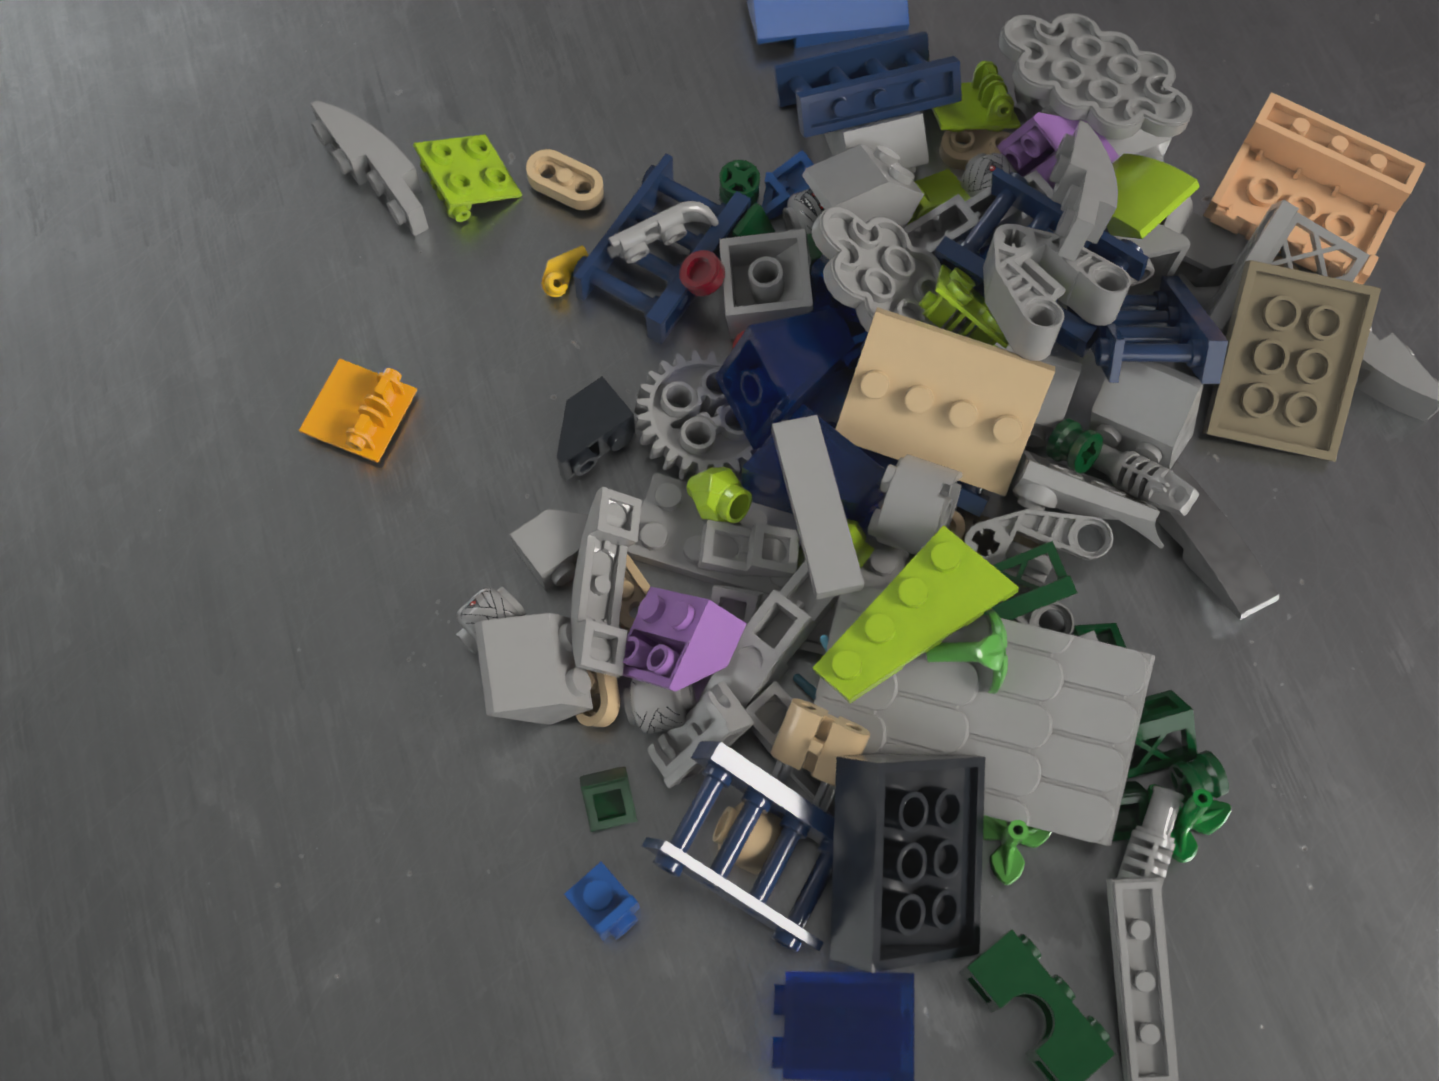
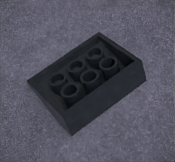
[830,754,985,973]

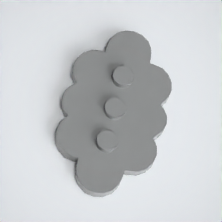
[999,13,1193,139]
[812,207,975,337]

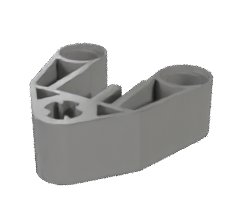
[983,224,1131,361]
[964,509,1114,635]

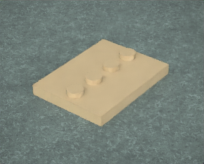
[832,307,1055,496]

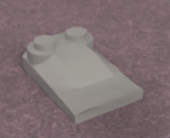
[1010,449,1164,549]

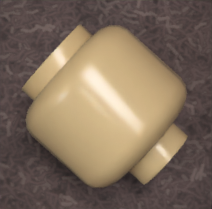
[713,802,782,874]

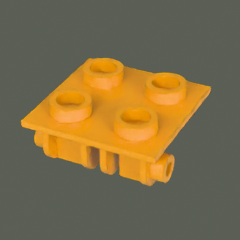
[299,358,417,463]

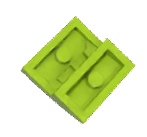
[1107,153,1200,239]

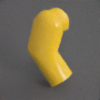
[541,245,589,297]

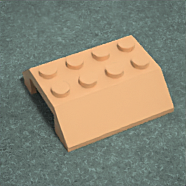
[1203,92,1426,284]

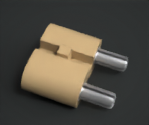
[770,698,871,812]

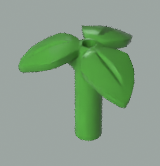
[926,608,1008,694]
[983,815,1052,885]

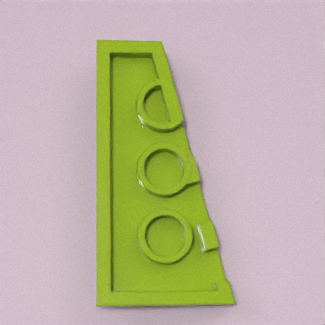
[813,525,1019,704]

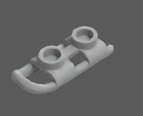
[607,201,718,264]

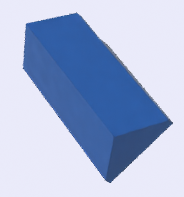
[746,0,909,48]

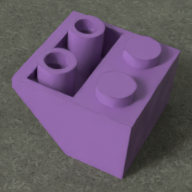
[996,112,1119,190]
[622,586,747,692]

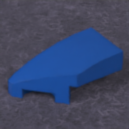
[761,150,815,220]

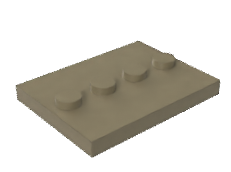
[1202,260,1381,462]

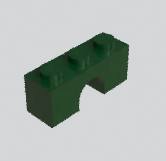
[959,929,1115,1081]

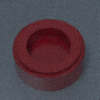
[679,250,725,296]

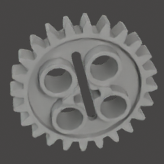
[634,350,777,479]

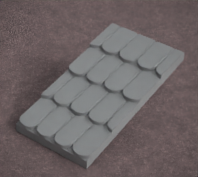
[802,585,1156,846]

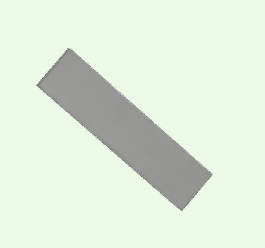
[771,415,864,600]
[1106,877,1179,1081]

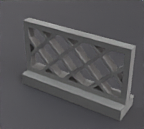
[1205,200,1370,337]

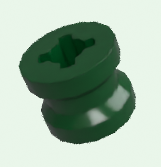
[719,160,760,207]
[1046,418,1103,474]
[1169,750,1229,805]

